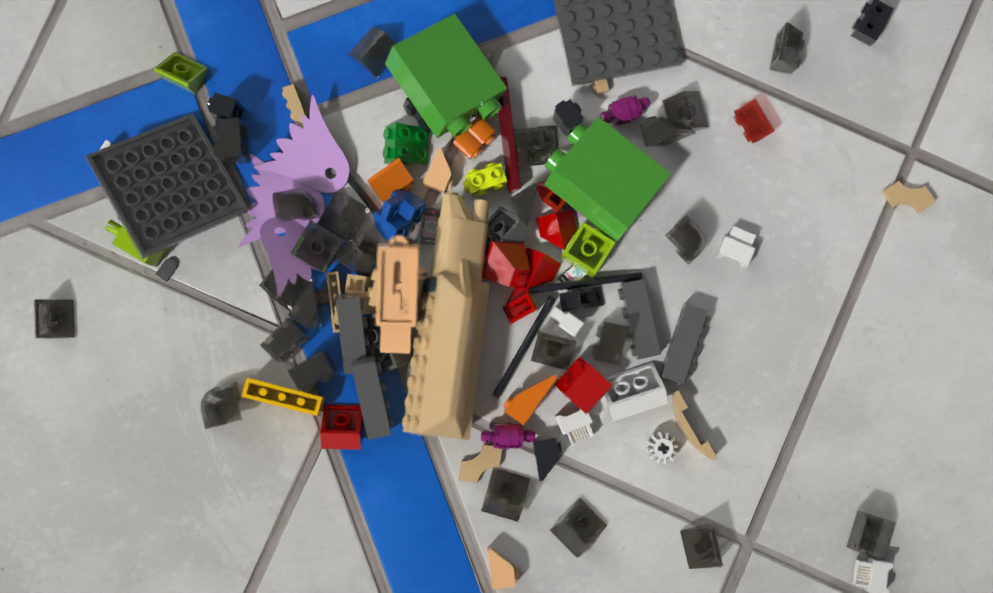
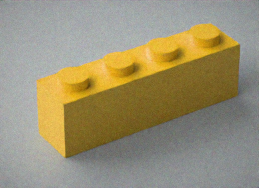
[242,378,326,416]

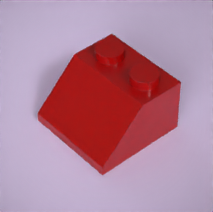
[554,357,613,415]
[320,404,363,450]

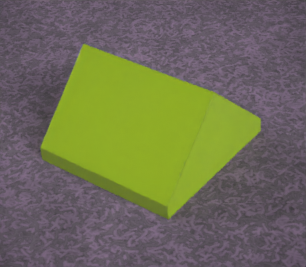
[154,52,208,94]

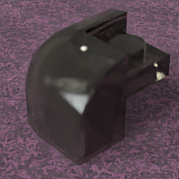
[514,125,559,167]
[273,189,321,222]
[665,215,705,265]
[201,382,242,429]

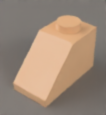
[423,148,454,194]
[487,547,519,590]

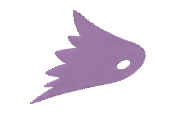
[253,95,349,193]
[238,153,324,247]
[260,217,356,297]

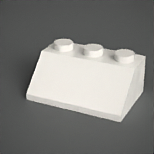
[603,362,668,422]

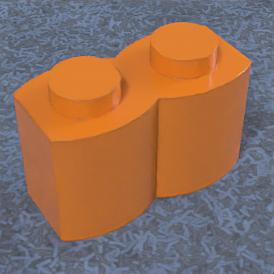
[453,115,495,160]

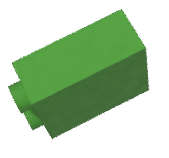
[385,14,507,138]
[544,117,671,242]

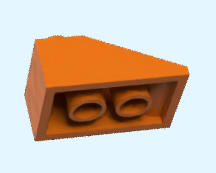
[503,375,558,425]

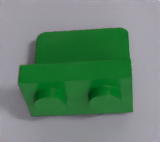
[383,122,429,165]

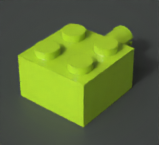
[105,219,168,267]
[560,222,616,278]

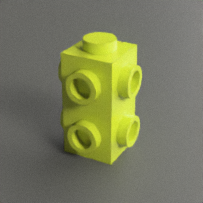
[463,162,507,198]

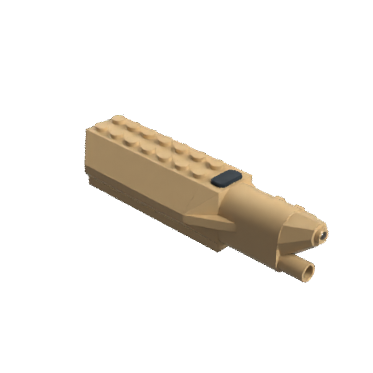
[402,191,490,440]

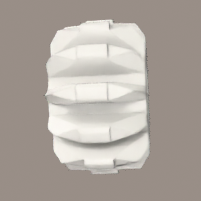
[646,431,679,464]

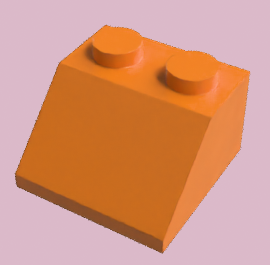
[367,158,415,203]

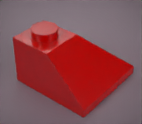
[482,241,530,288]

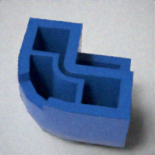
[374,190,427,242]

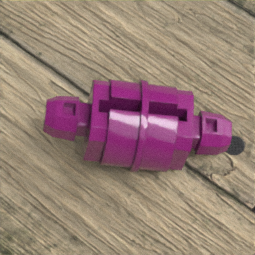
[599,95,651,126]
[481,423,536,450]

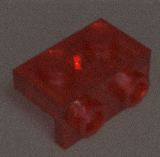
[733,99,775,144]

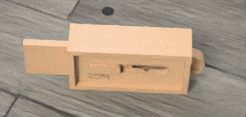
[376,235,419,353]

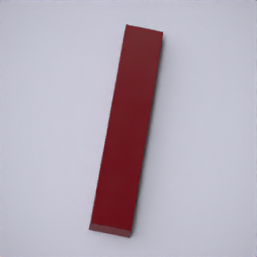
[498,77,521,193]

